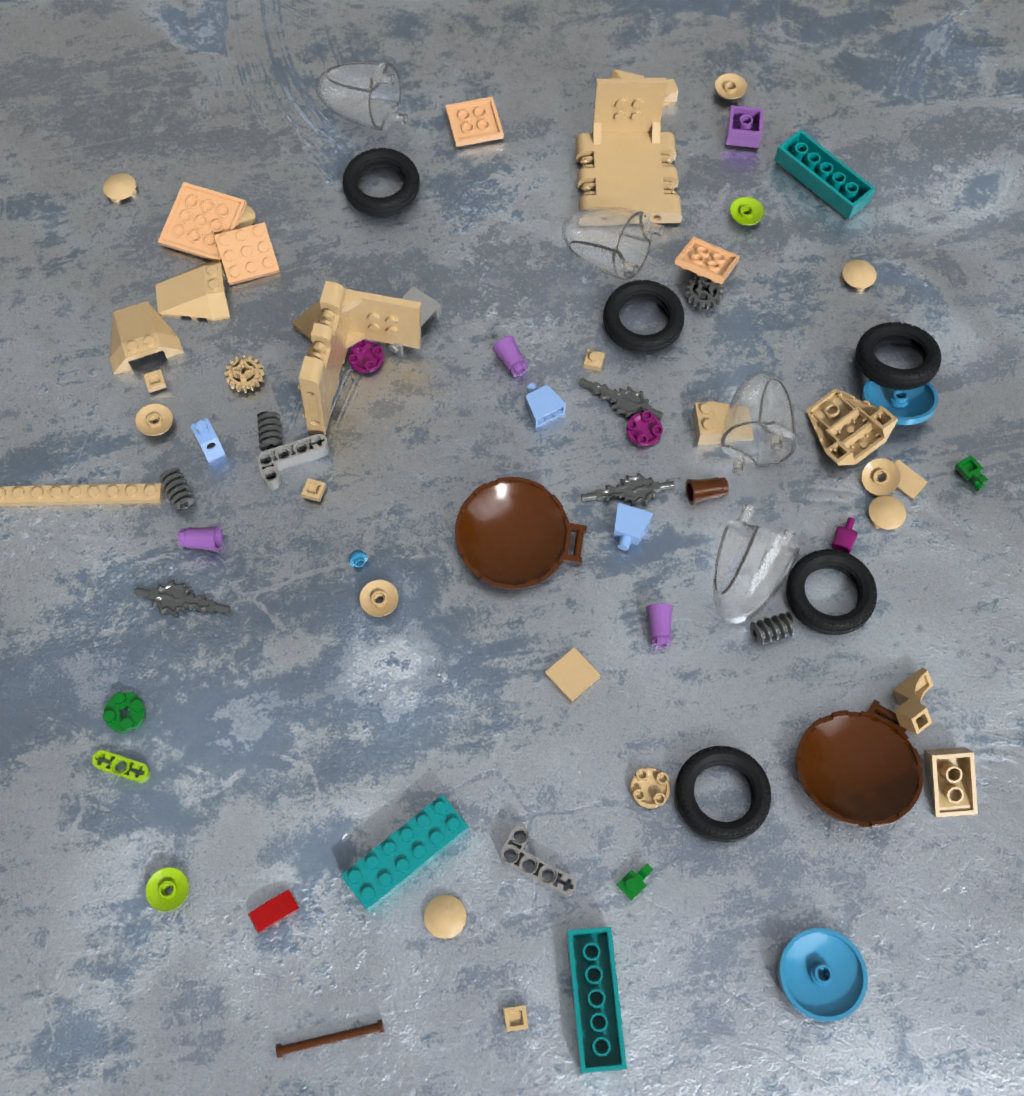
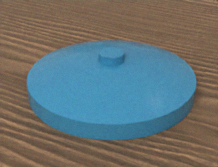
[862,379,938,425]
[778,928,868,1022]

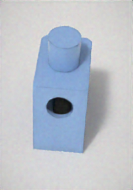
[525,383,566,428]
[190,418,226,462]
[613,503,653,551]

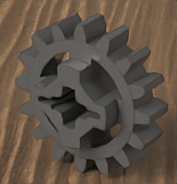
[685,276,724,311]

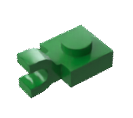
[955,455,988,491]
[616,863,653,901]

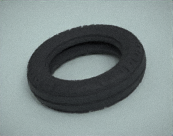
[342,148,420,217]
[603,280,684,354]
[856,322,941,390]
[786,549,877,635]
[675,746,771,842]

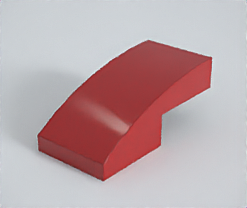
[248,890,299,934]

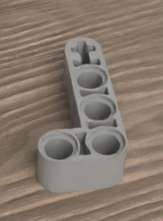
[257,434,330,490]
[500,825,577,898]

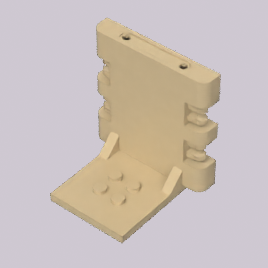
[575,78,682,225]
[298,281,421,435]

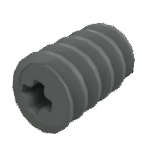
[257,411,283,451]
[160,468,195,510]
[750,611,795,645]

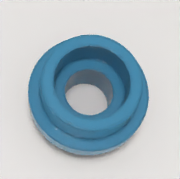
[349,550,368,567]

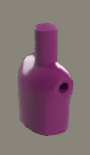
[831,517,858,553]

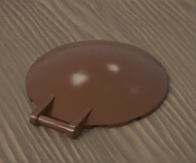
[455,477,587,589]
[796,700,924,827]

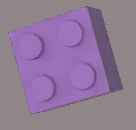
[726,105,764,148]

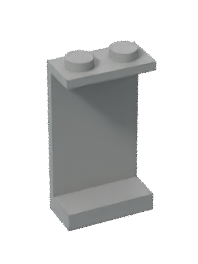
[377,286,441,356]

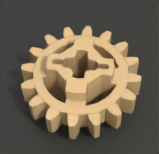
[224,355,265,393]

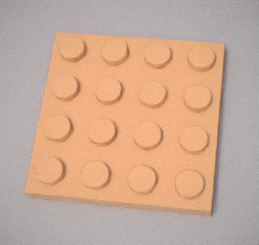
[158,182,247,261]

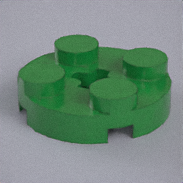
[103,692,146,734]

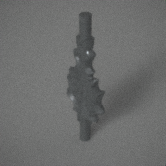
[579,378,664,420]
[581,473,674,506]
[134,580,231,617]

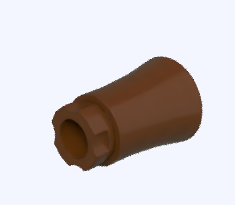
[686,477,729,505]

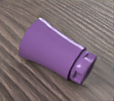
[492,336,528,377]
[178,526,223,552]
[646,604,673,648]

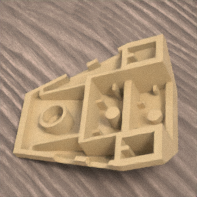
[155,260,230,321]
[109,301,184,375]
[806,389,898,466]

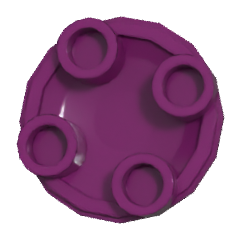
[348,340,384,373]
[626,410,663,446]

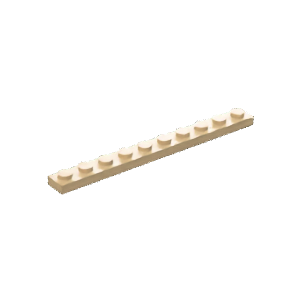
[0,483,163,507]

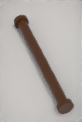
[276,1019,385,1058]

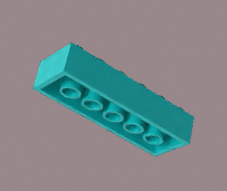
[774,129,876,220]
[341,794,469,913]
[566,927,627,1074]

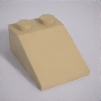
[692,401,752,445]
[924,747,978,817]

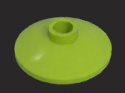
[730,197,764,225]
[146,867,189,912]

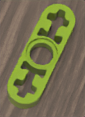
[92,750,151,783]

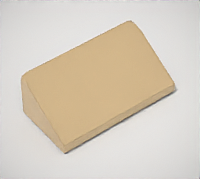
[883,459,927,500]

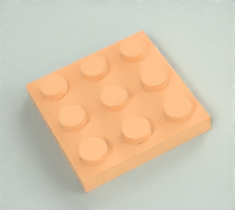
[445,97,504,147]
[214,222,280,286]
[674,236,740,284]

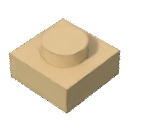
[583,349,605,372]
[143,369,167,393]
[301,478,326,502]
[504,1005,529,1032]

